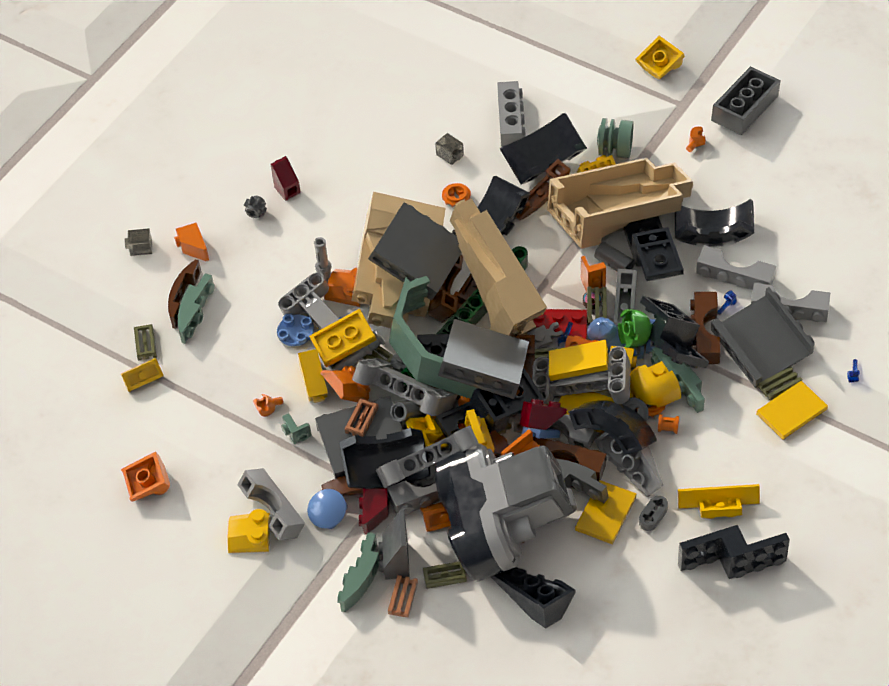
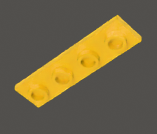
[678,484,760,519]

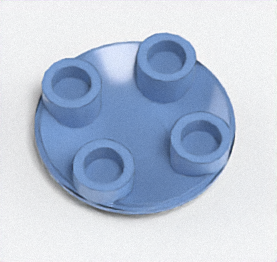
[277,314,314,346]
[307,489,348,529]

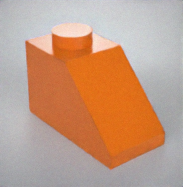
[174,222,209,261]

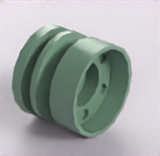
[597,118,634,158]

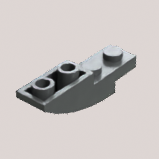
[556,459,609,504]

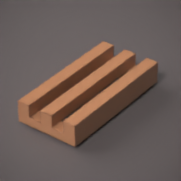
[345,399,379,436]
[388,575,418,618]

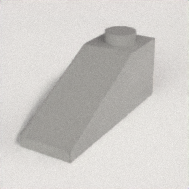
[614,269,637,326]

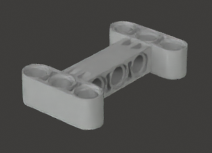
[278,272,340,367]
[532,346,631,404]
[352,358,458,416]
[376,426,479,489]

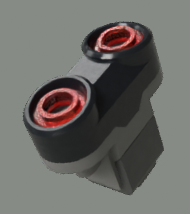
[435,443,577,582]

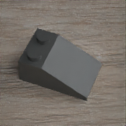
[379,510,410,580]

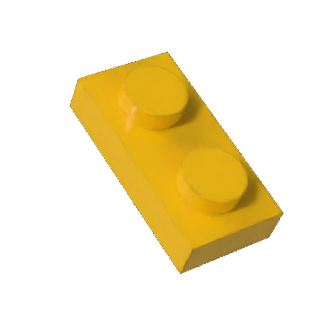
[120,358,164,392]

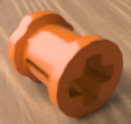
[658,414,679,434]

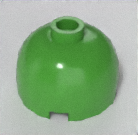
[618,309,653,348]

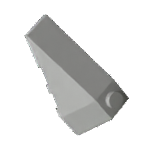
[594,432,663,497]

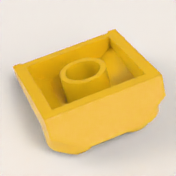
[635,35,685,79]
[227,509,271,553]

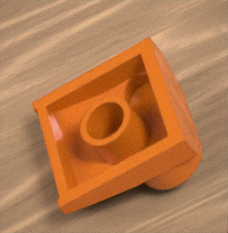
[324,268,361,307]
[320,365,371,403]
[121,451,170,502]

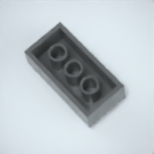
[711,66,781,135]

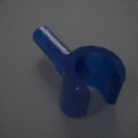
[717,290,737,315]
[557,322,573,347]
[847,359,860,383]

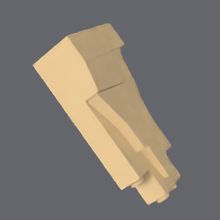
[547,158,693,249]
[351,191,446,328]
[449,198,547,338]

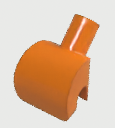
[686,126,706,152]
[253,394,284,417]

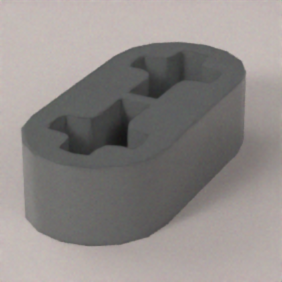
[639,496,668,531]

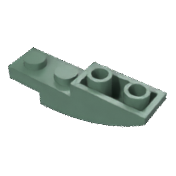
[178,273,215,344]
[650,347,705,413]
[337,533,380,612]

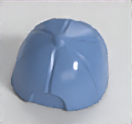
[587,317,625,353]

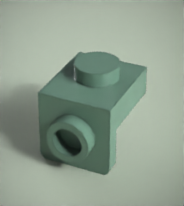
[281,413,312,444]

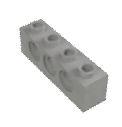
[497,81,526,146]

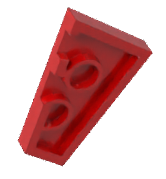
[533,309,587,339]

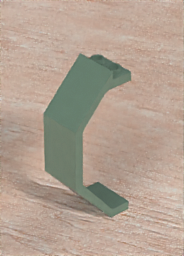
[389,276,477,399]

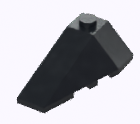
[491,567,576,628]

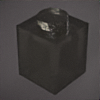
[435,133,464,165]
[124,228,152,256]

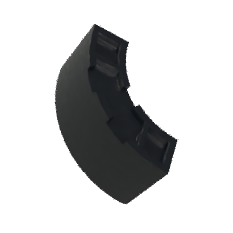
[500,113,587,185]
[452,176,531,236]
[675,199,754,247]
[568,400,657,455]
[339,428,431,489]

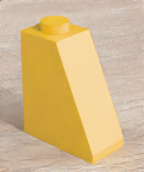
[298,349,328,403]

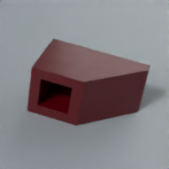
[270,156,301,201]
[520,399,568,430]
[359,489,389,534]

